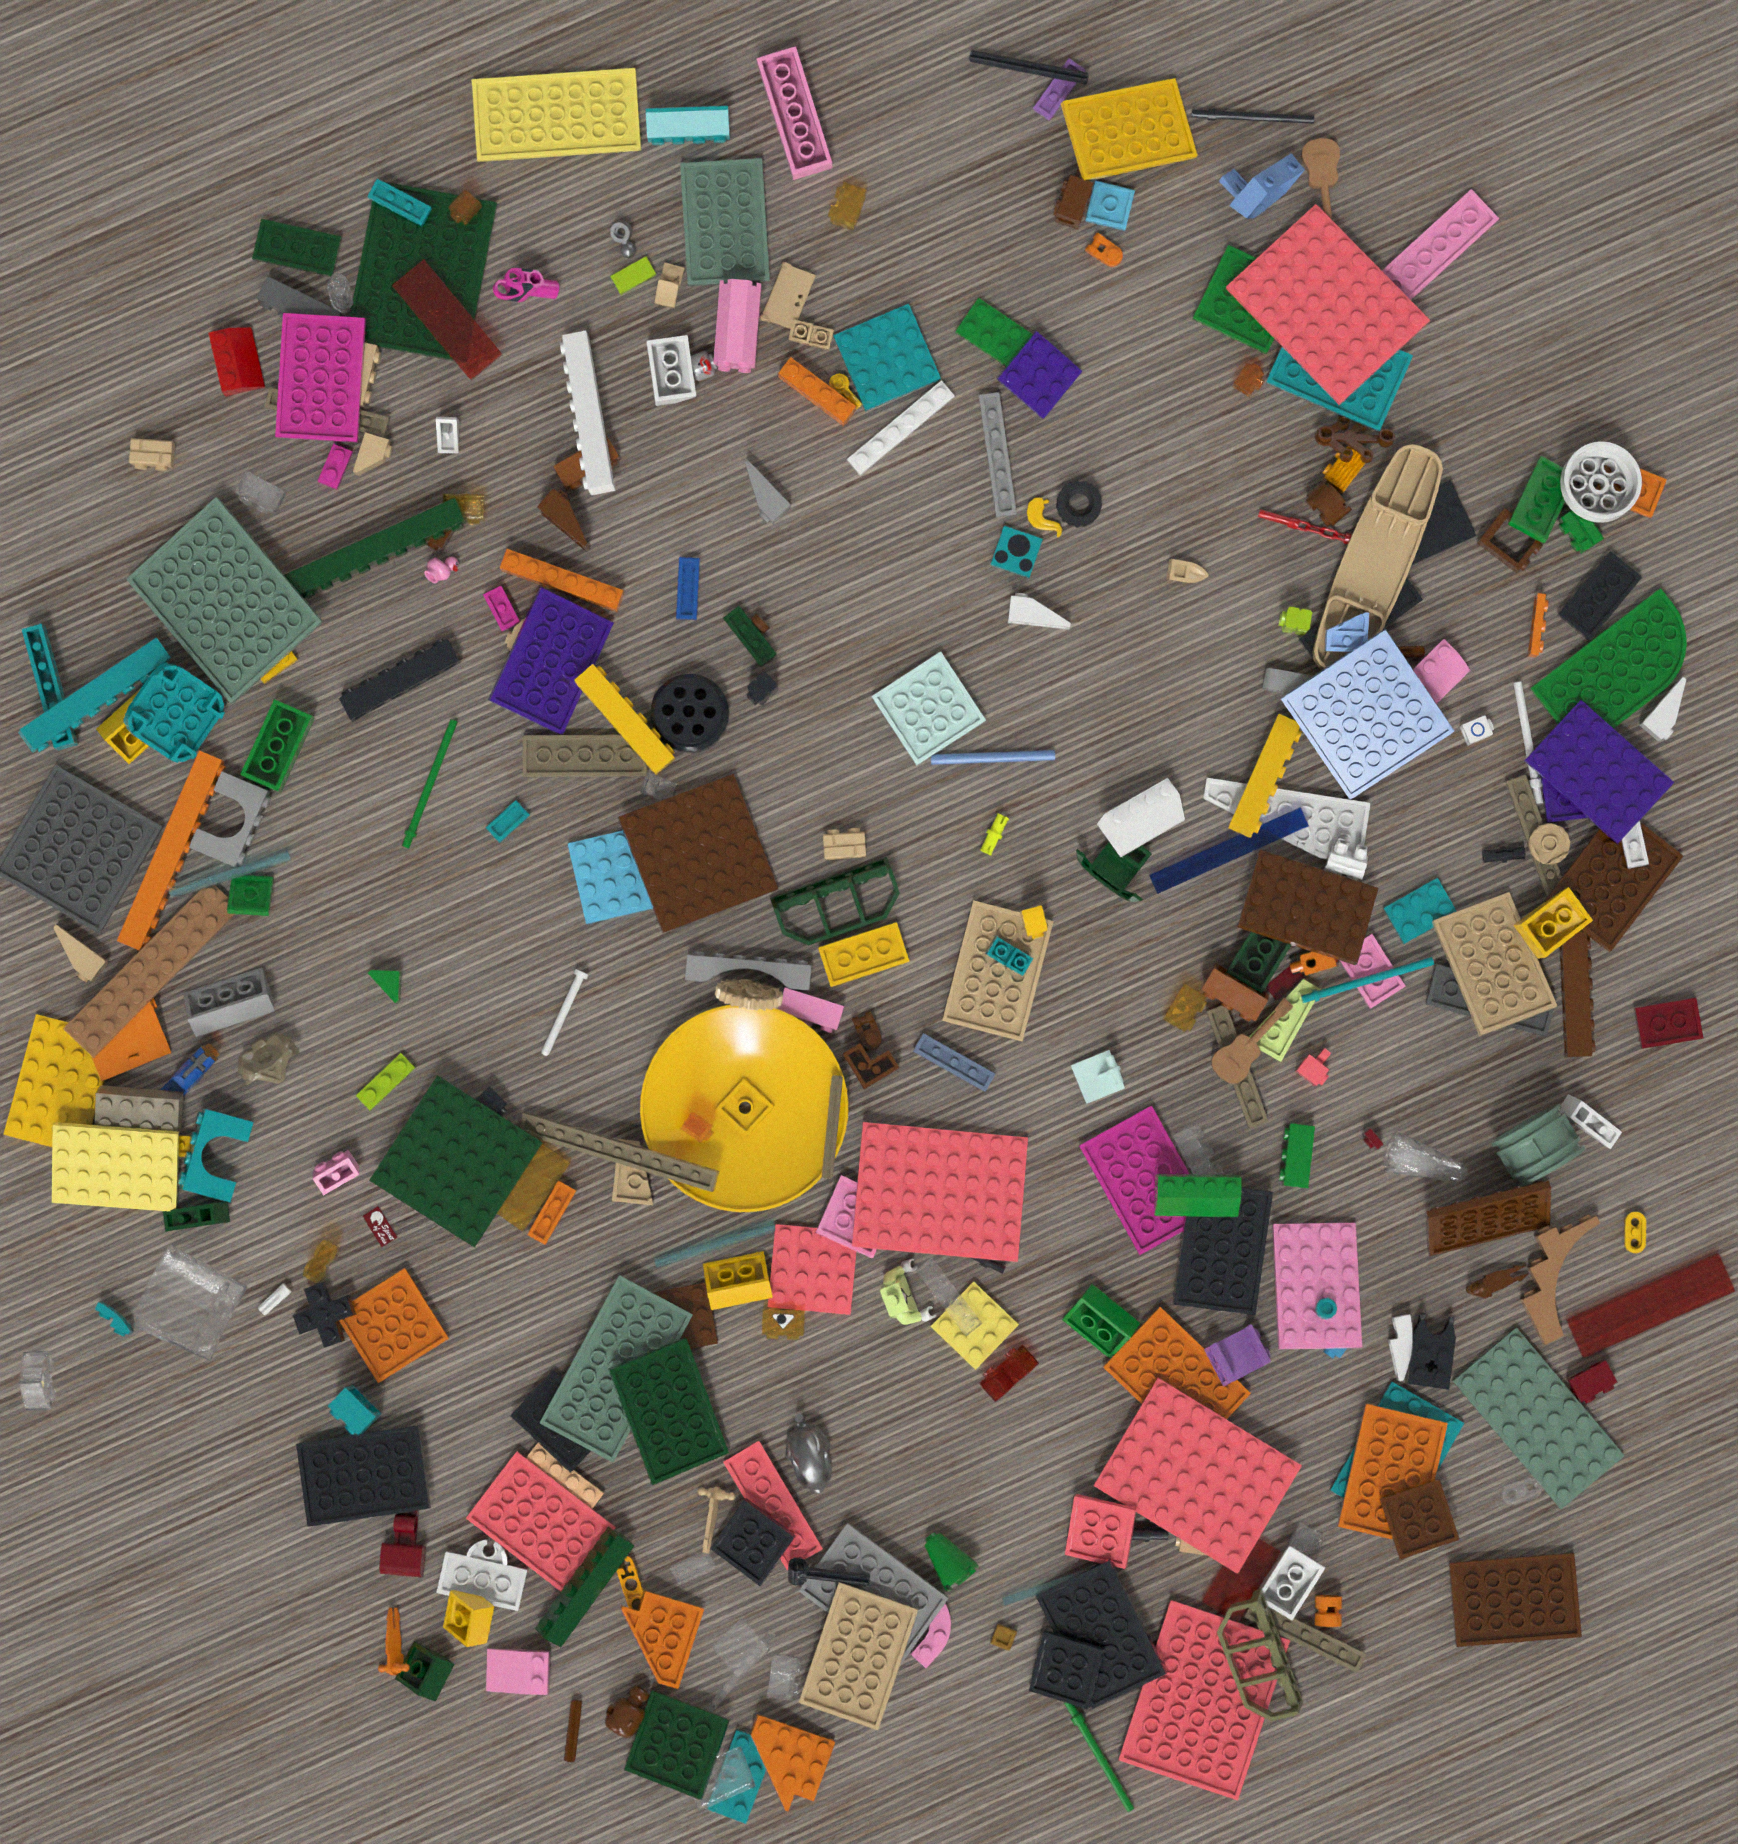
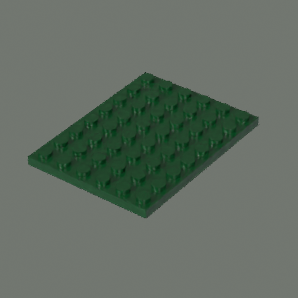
[349,181,498,364]

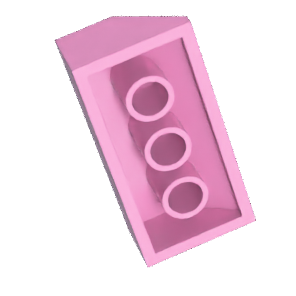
[1413,639,1470,704]

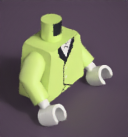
[880,1259,936,1325]

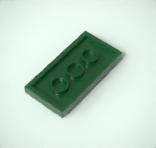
[252,219,342,278]

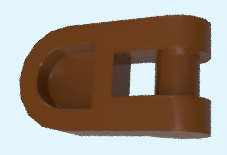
[851,1011,882,1050]

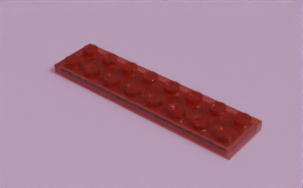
[1566,1253,1735,1358]

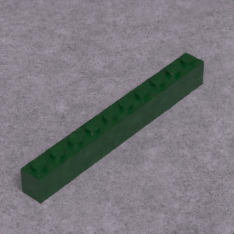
[284,498,468,599]

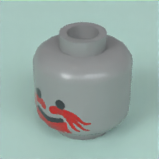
[691,351,718,381]

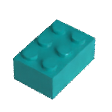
[328,1385,382,1435]

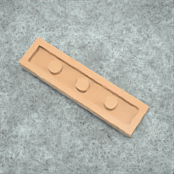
[526,1443,604,1509]

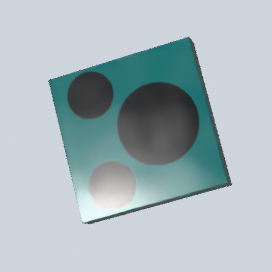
[991,526,1043,578]

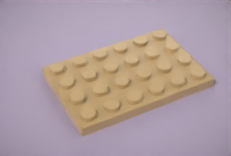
[1432,892,1557,1036]
[942,900,1054,1042]
[799,1582,919,1730]

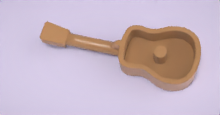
[1301,138,1340,222]
[1211,998,1293,1084]

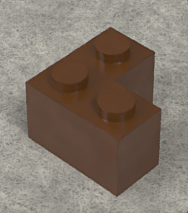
[843,1043,900,1090]

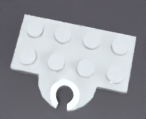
[437,1539,528,1611]

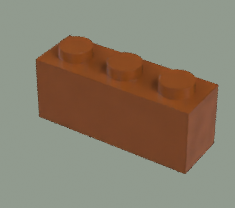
[553,435,620,491]

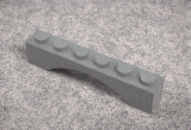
[685,951,812,991]

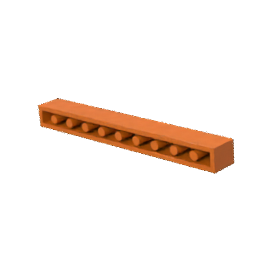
[117,750,226,950]

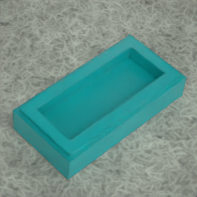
[485,800,530,843]

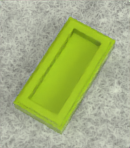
[610,257,656,295]

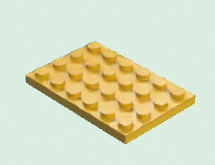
[1061,78,1198,181]
[3,1014,105,1147]

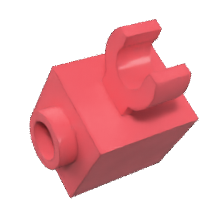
[1295,1048,1331,1086]

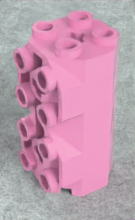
[714,279,761,373]

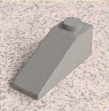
[745,460,791,524]

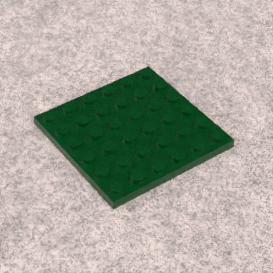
[369,1075,543,1248]

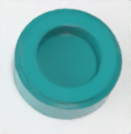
[1315,1298,1337,1320]

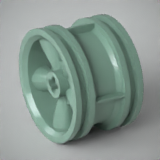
[1491,1103,1586,1187]

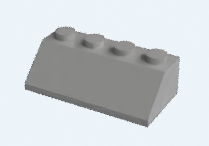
[183,967,275,1037]

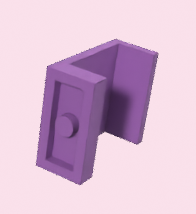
[1204,1324,1271,1387]

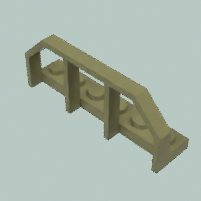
[1217,1589,1303,1721]

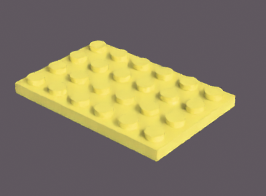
[52,1122,179,1211]

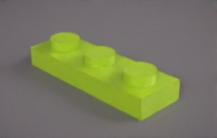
[356,1053,415,1111]

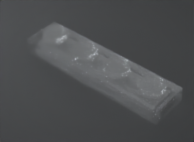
[916,1258,983,1336]

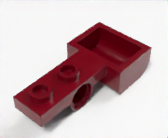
[379,1510,426,1578]

